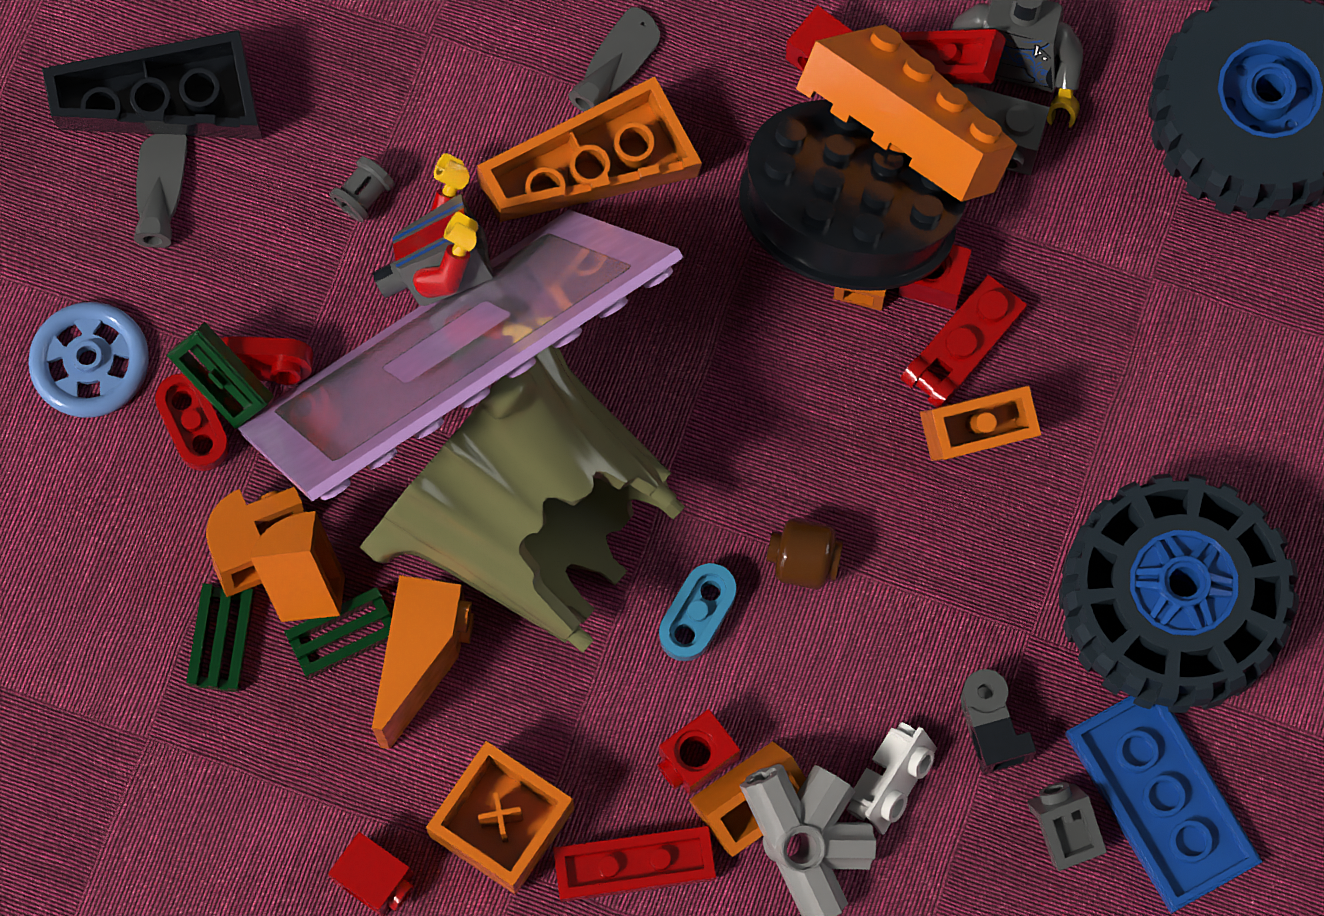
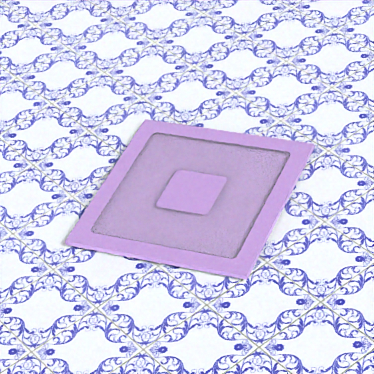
[237,210,684,501]

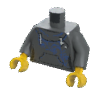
[951,0,1084,128]

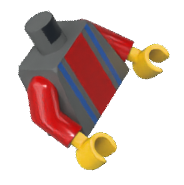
[373,153,493,306]

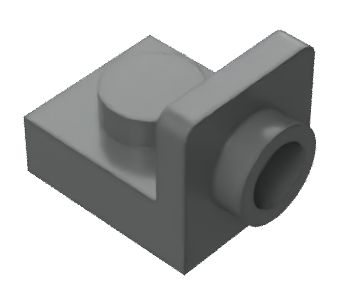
[1027,782,1107,871]

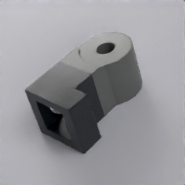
[960,669,1036,775]

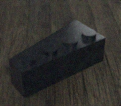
[42,30,262,139]

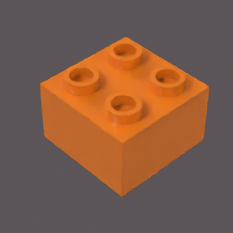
[426,741,575,895]

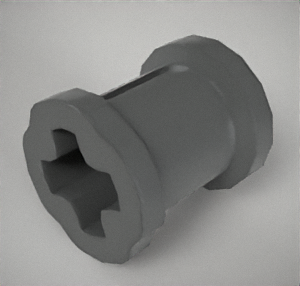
[329,156,395,223]

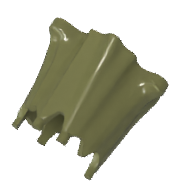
[360,344,685,653]

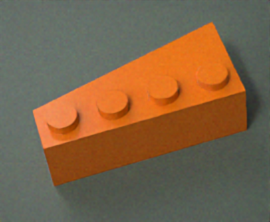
[796,24,1017,202]
[477,76,702,222]

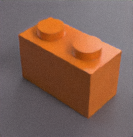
[919,386,1041,461]

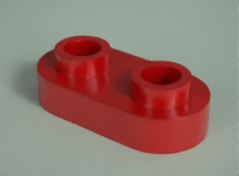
[221,336,313,385]
[155,373,229,471]

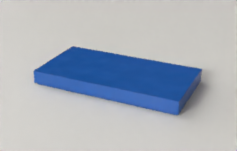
[1065,696,1263,914]

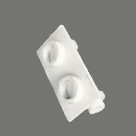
[846,722,937,835]

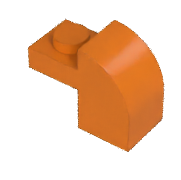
[206,486,304,597]

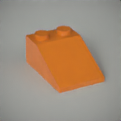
[372,575,475,749]

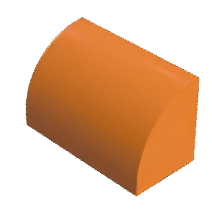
[250,511,345,622]
[688,741,806,857]

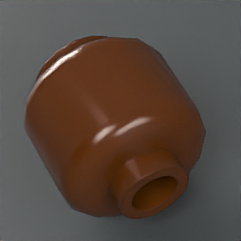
[766,518,844,590]

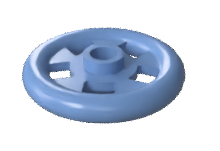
[29,302,149,418]

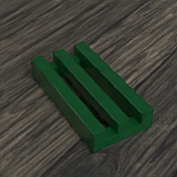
[166,322,274,429]
[186,583,255,693]
[284,587,392,680]

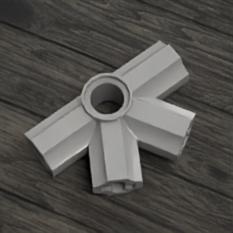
[739,764,876,916]

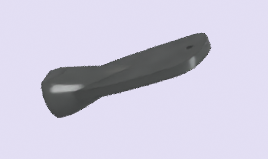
[568,7,660,112]
[134,134,188,248]

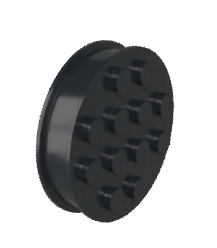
[739,99,966,291]

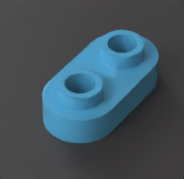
[659,563,736,661]

